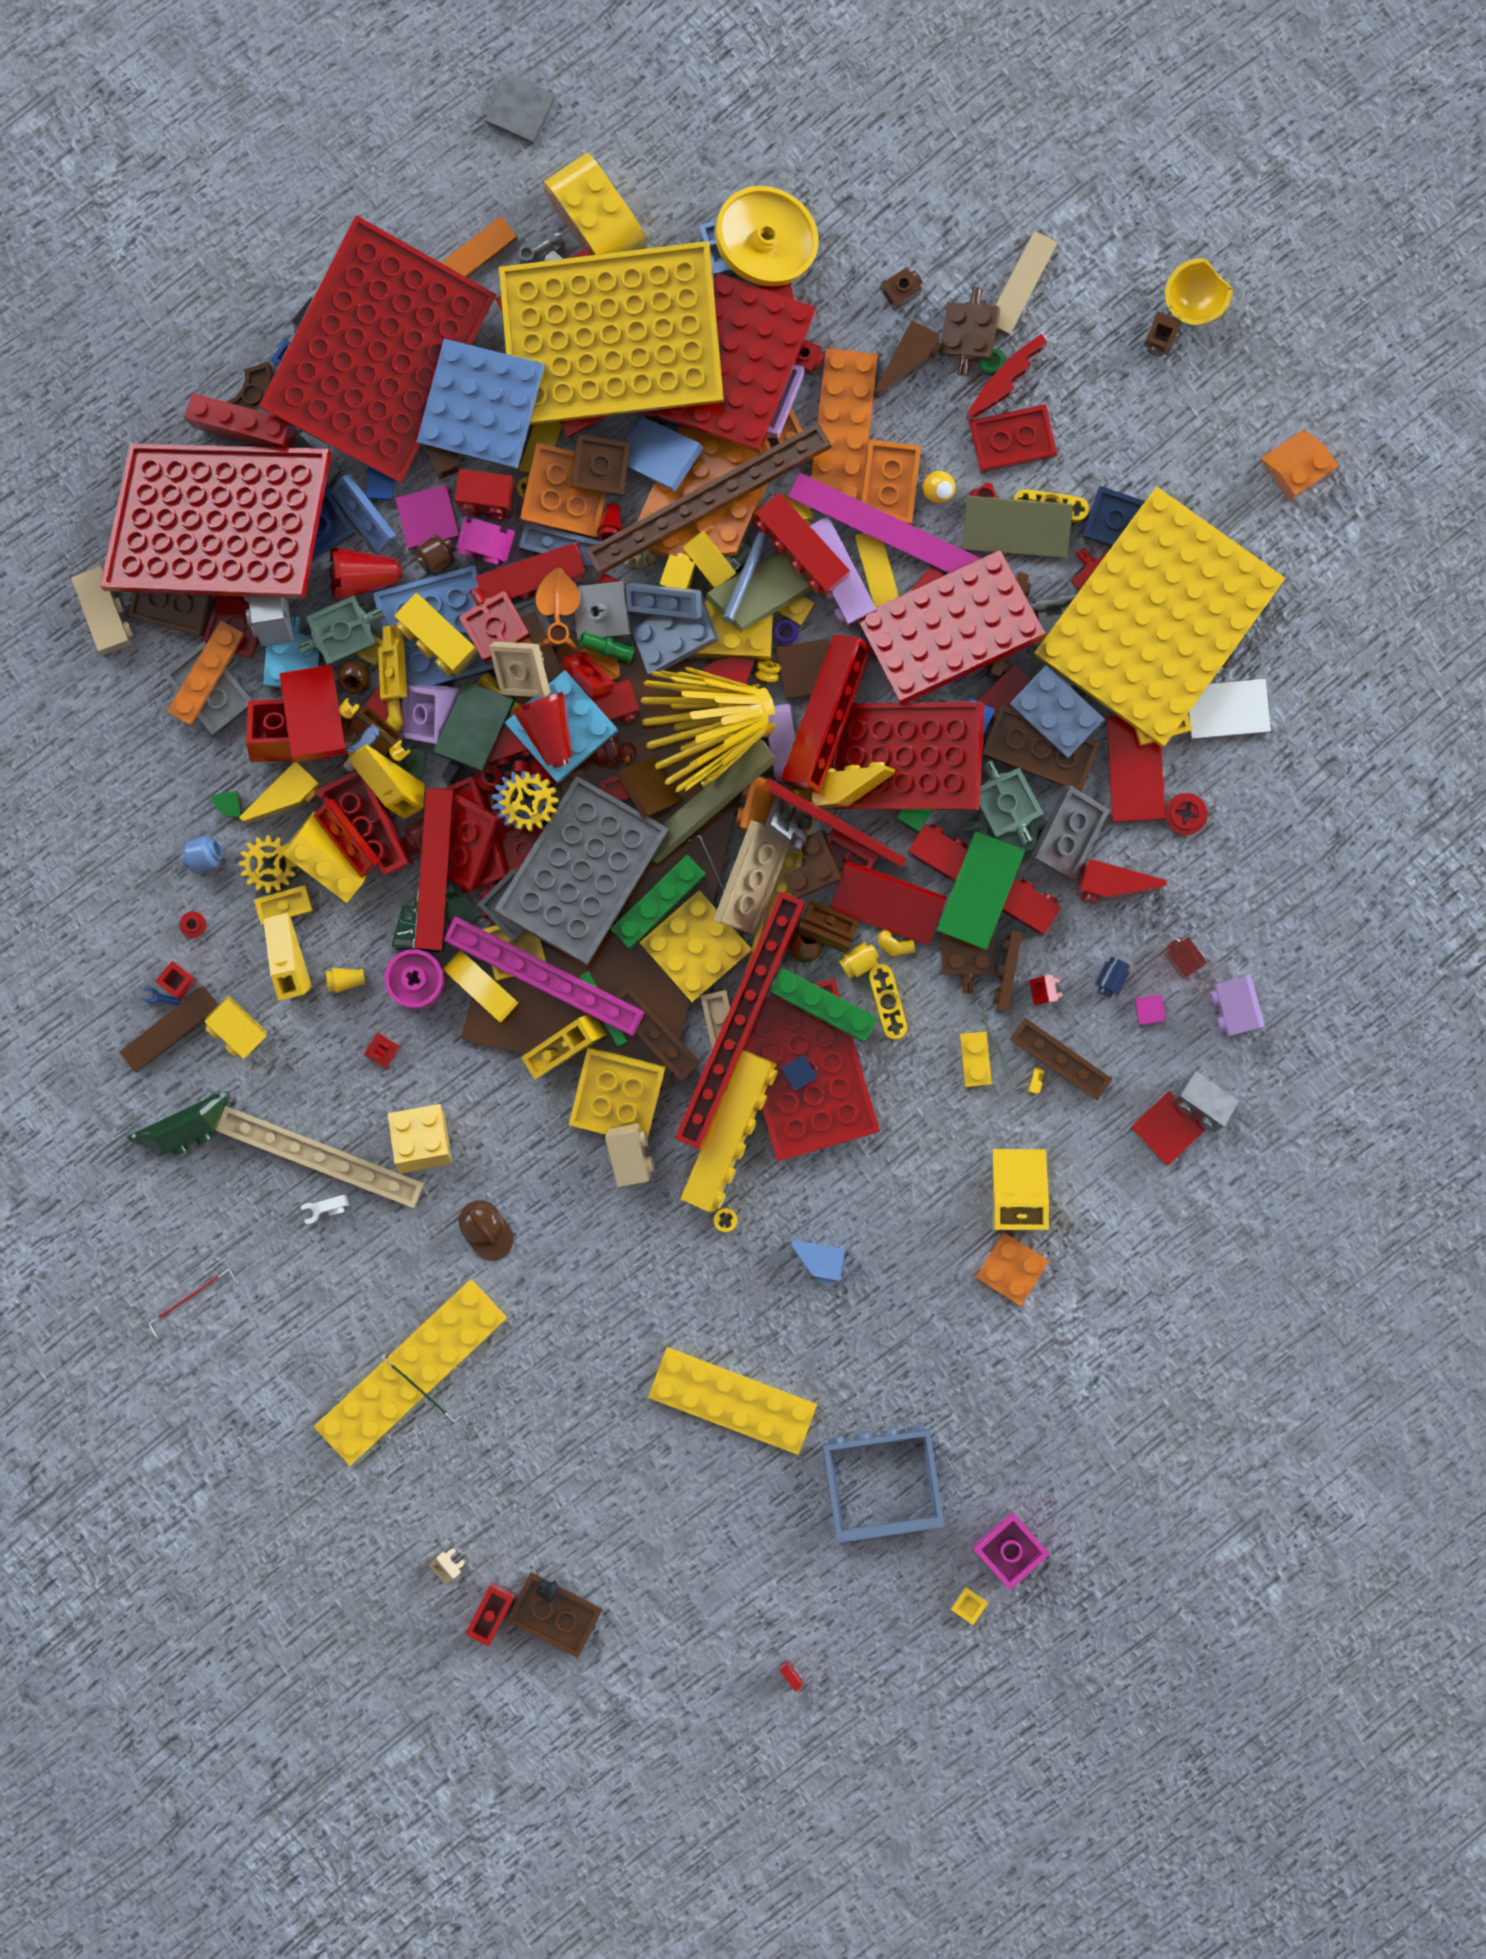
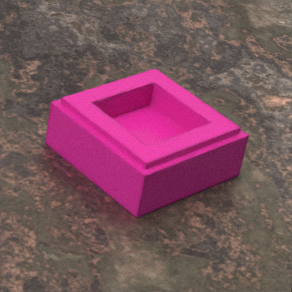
[1135,995,1166,1025]

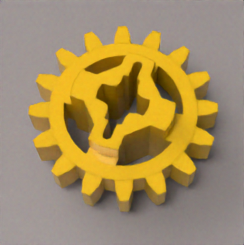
[499,772,559,832]
[238,835,297,894]

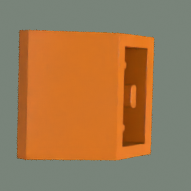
[736,777,775,834]

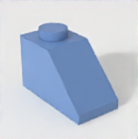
[791,1240,845,1285]

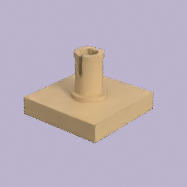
[489,642,550,697]

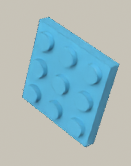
[505,670,618,783]

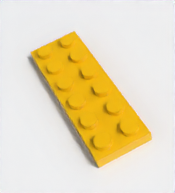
[648,1347,817,1455]

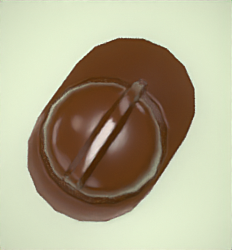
[459,1200,513,1260]

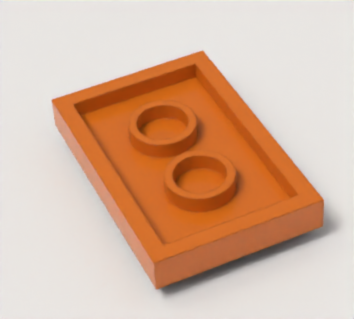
[861,439,921,525]

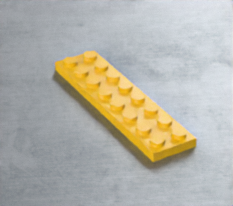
[314,1279,508,1466]

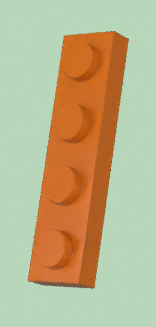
[167,621,245,726]

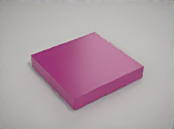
[395,485,459,550]

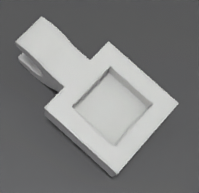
[301,1195,350,1224]

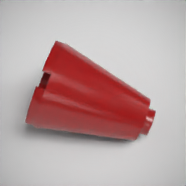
[330,548,402,601]
[513,691,572,769]

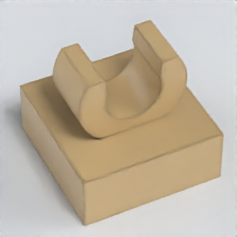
[428,1549,465,1585]

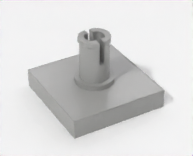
[574,581,631,640]

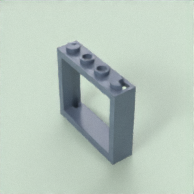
[823,1424,944,1543]

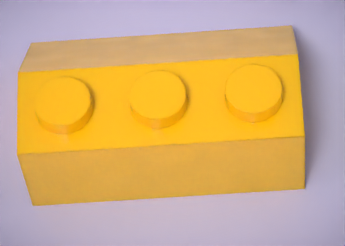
[281,811,368,903]

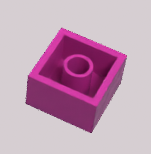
[971,1510,1050,1590]

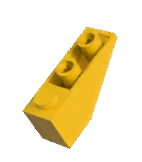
[348,744,425,819]
[812,762,895,810]
[263,912,313,1001]

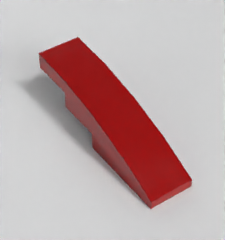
[966,333,1047,422]

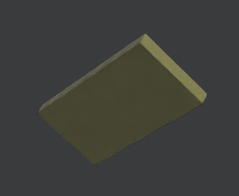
[962,496,1073,558]
[706,552,812,633]

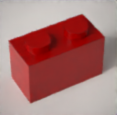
[465,1582,516,1647]

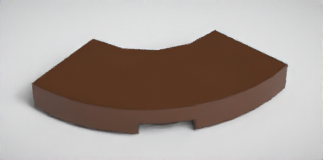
[226,362,273,410]

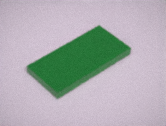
[936,831,1025,950]

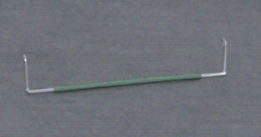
[976,994,1030,1089]

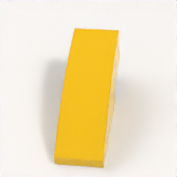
[443,950,518,1023]

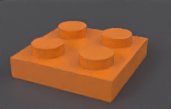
[975,1232,1049,1306]

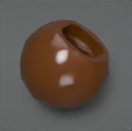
[337,660,370,694]
[789,932,822,963]

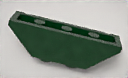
[127,1090,231,1156]

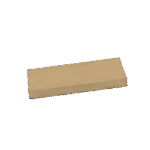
[714,820,791,935]

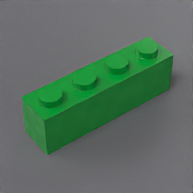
[611,855,706,950]
[770,968,878,1044]

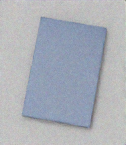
[626,416,704,491]

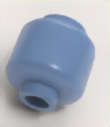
[181,835,223,874]

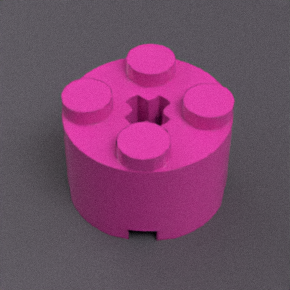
[456,517,515,567]

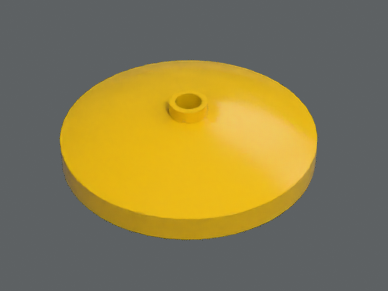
[714,186,818,286]

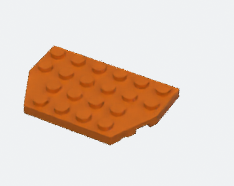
[637,427,769,558]

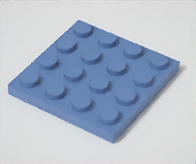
[417,339,545,469]
[373,565,494,686]

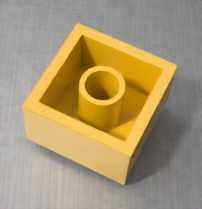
[205,995,267,1059]
[388,1104,452,1174]

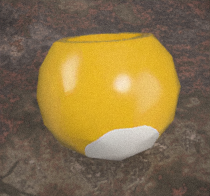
[922,471,956,504]

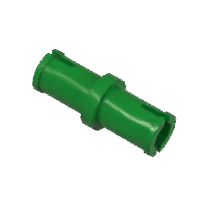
[579,631,634,664]

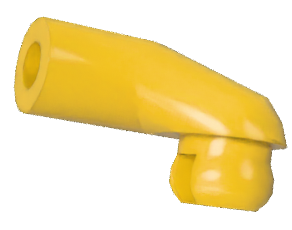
[386,700,404,732]
[878,931,916,957]

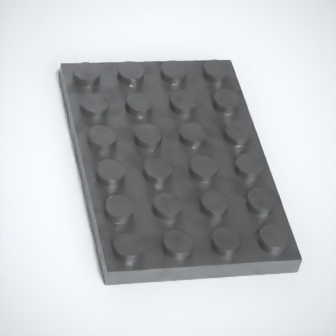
[494,776,669,966]

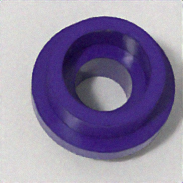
[772,619,798,646]

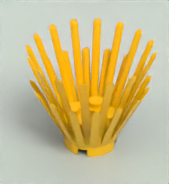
[641,667,776,792]

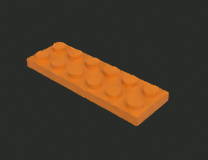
[811,348,878,501]

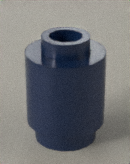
[1095,957,1130,998]

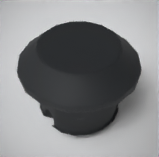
[536,1580,558,1603]

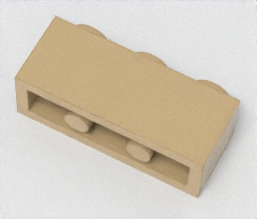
[71,567,134,656]

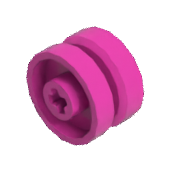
[384,949,446,1010]

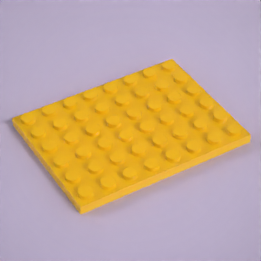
[499,241,724,425]
[1033,486,1286,748]

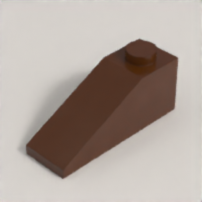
[874,320,941,398]

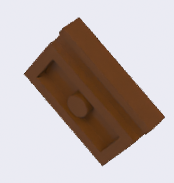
[797,900,859,954]

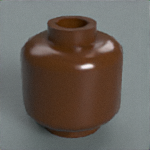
[415,535,456,575]

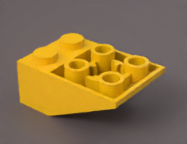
[992,1149,1049,1230]

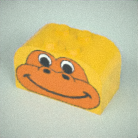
[542,152,647,255]

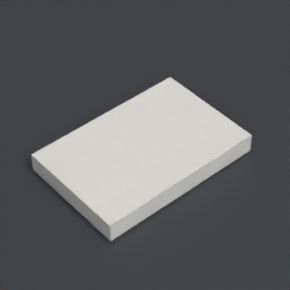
[1188,679,1271,740]

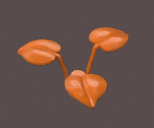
[494,568,620,680]

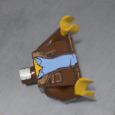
[338,698,411,772]

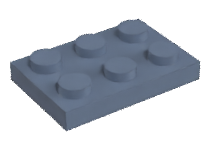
[631,594,719,676]
[1009,665,1104,759]

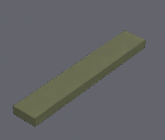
[652,739,777,864]

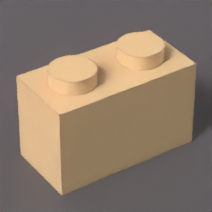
[605,1123,654,1187]

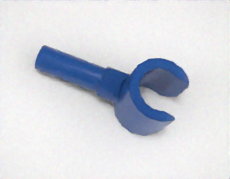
[141,987,181,1005]

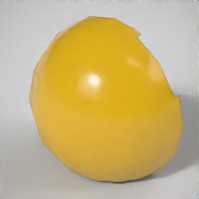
[1165,258,1233,326]

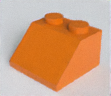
[1260,429,1339,502]

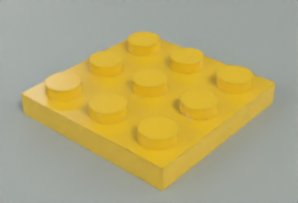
[639,890,752,1003]
[569,1047,666,1138]

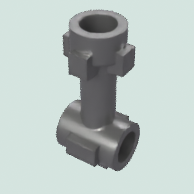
[517,230,565,264]

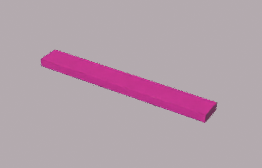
[788,472,981,573]
[443,916,645,1036]

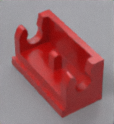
[827,828,879,870]

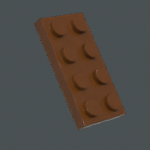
[982,704,1100,792]

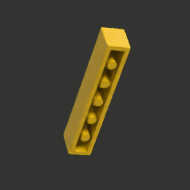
[681,1051,777,1212]

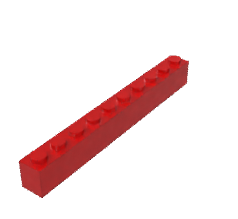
[674,891,805,1150]

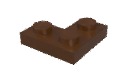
[783,830,843,899]

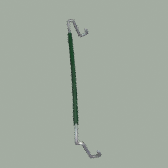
[382,1352,460,1422]

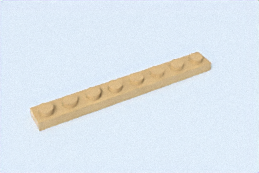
[215,1106,425,1208]

